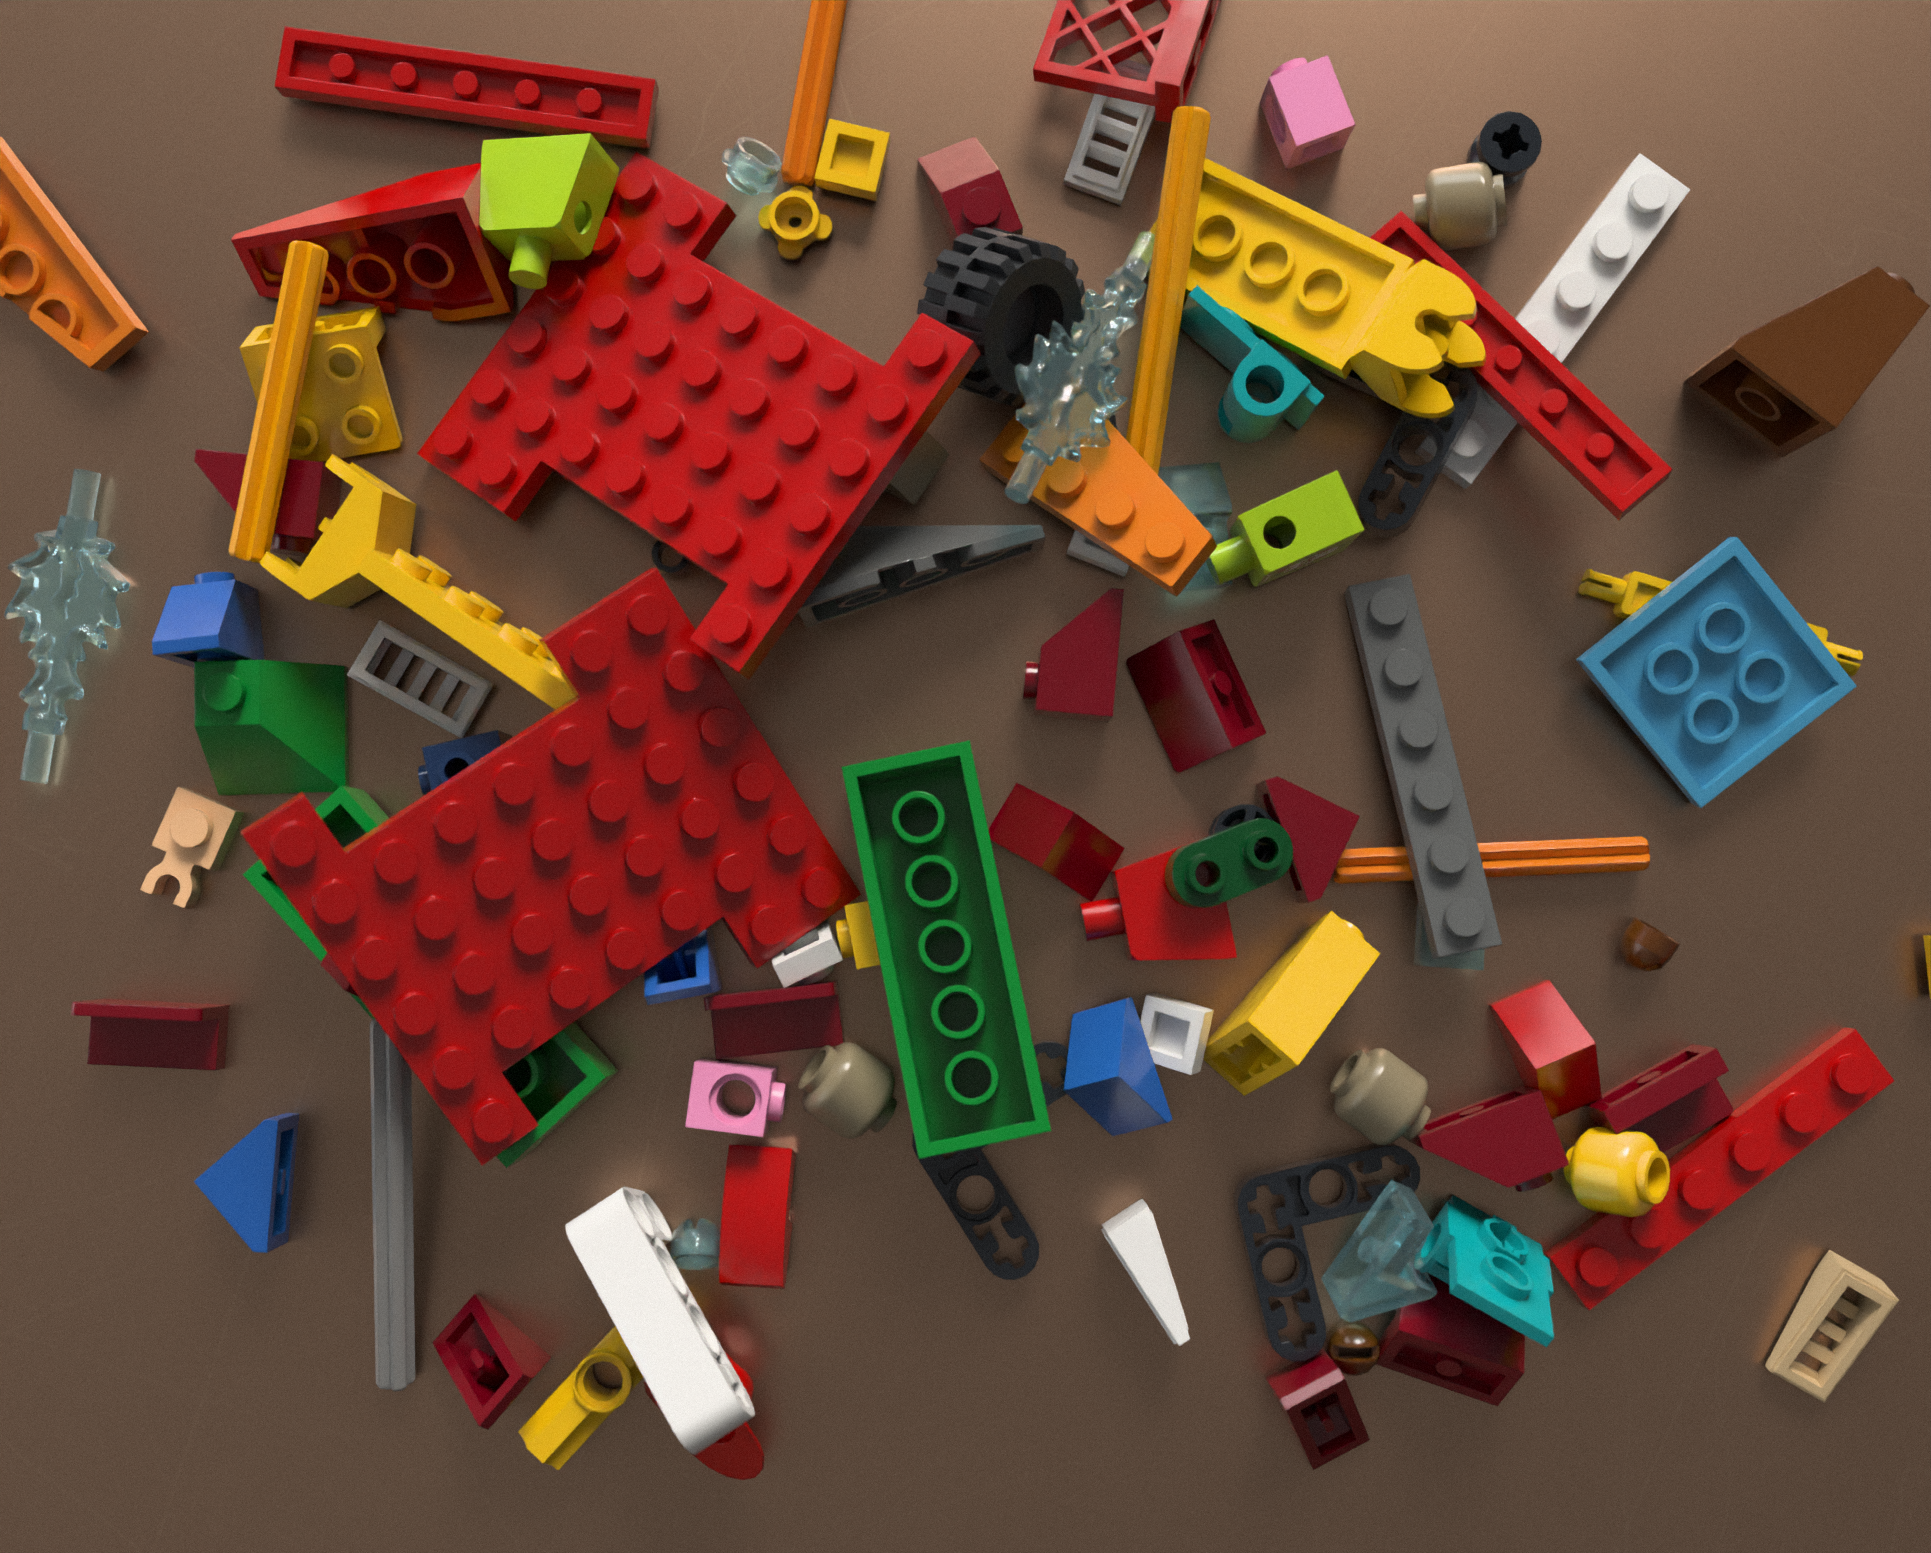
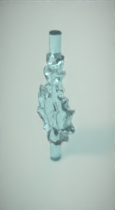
[1004,231,1155,504]
[4,469,131,784]

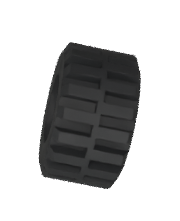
[917,227,1086,406]

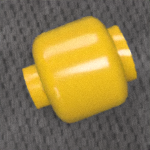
[1564,1127,1670,1217]

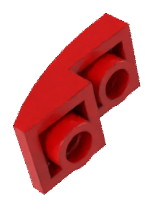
[719,1144,796,1289]

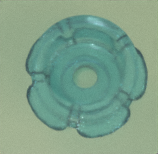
[721,136,782,196]

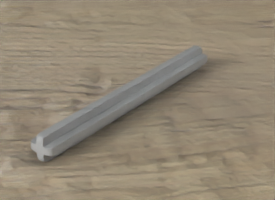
[370,1019,415,1392]

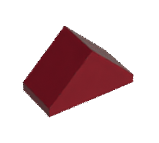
[1256,776,1360,903]
[988,783,1125,902]
[432,1294,551,1430]
[1265,1348,1370,1470]

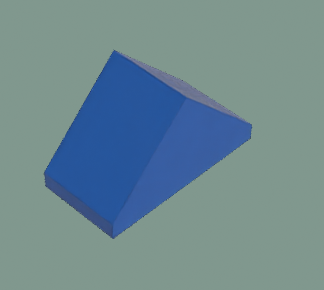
[644,925,723,1005]
[1064,996,1173,1136]
[194,1113,299,1253]

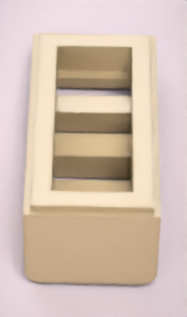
[1765,1250,1899,1403]

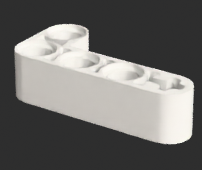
[566,1187,755,1455]

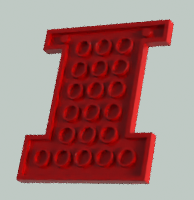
[417,152,981,680]
[241,568,861,1166]

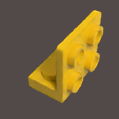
[239,306,403,462]

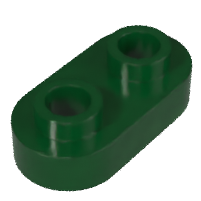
[1165,818,1293,908]

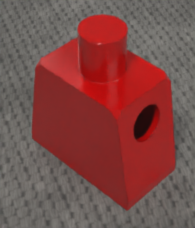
[1079,838,1237,961]

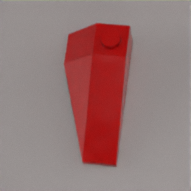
[231,163,514,322]

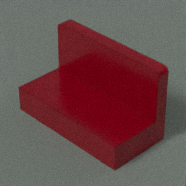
[1126,619,1267,772]
[703,980,845,1059]
[71,999,229,1071]
[1584,1044,1733,1153]
[1376,1268,1525,1407]

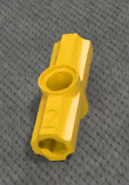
[518,1325,644,1470]

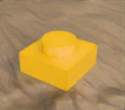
[814,119,891,201]
[836,901,880,970]

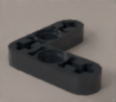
[1310,361,1478,538]
[912,1040,1068,1280]
[1233,1143,1420,1361]

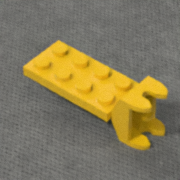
[1131,158,1486,418]
[259,454,576,710]

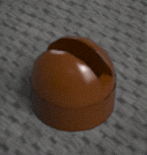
[1620,917,1680,972]
[1325,1319,1380,1376]

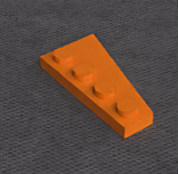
[0,137,149,372]
[979,370,1217,597]

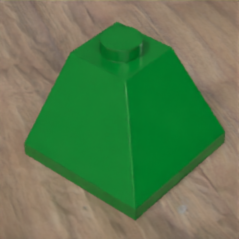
[194,660,349,796]

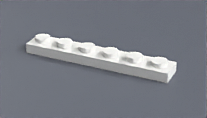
[1415,153,1690,489]

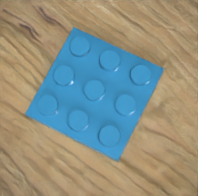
[1575,537,1857,808]

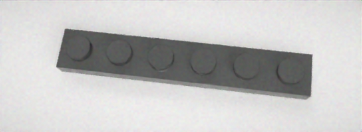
[1344,574,1502,959]

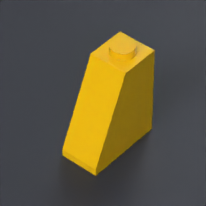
[1203,911,1380,1096]

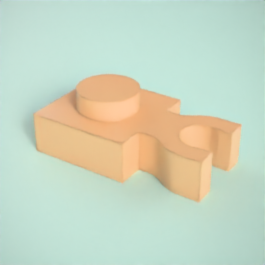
[140,787,245,909]

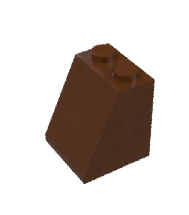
[1684,266,1930,457]

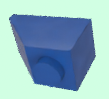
[152,572,265,668]

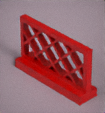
[1033,0,1221,123]

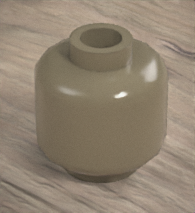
[1413,162,1507,252]
[799,1042,897,1139]
[1330,1048,1431,1145]

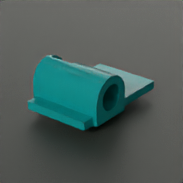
[1180,285,1325,444]
[1414,1194,1554,1348]

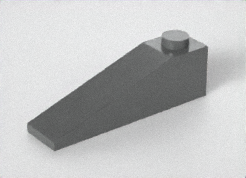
[798,525,1045,628]

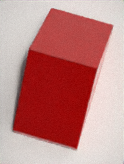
[1489,980,1602,1120]

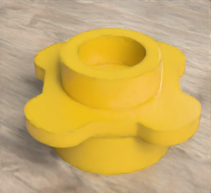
[758,185,833,260]

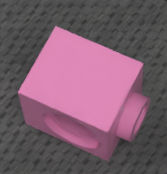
[1260,55,1355,170]
[685,1057,786,1137]

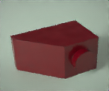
[917,136,1023,248]
[194,449,342,557]
[1023,588,1124,723]
[1409,1085,1569,1192]

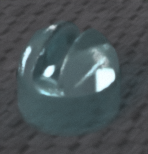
[670,1218,720,1270]

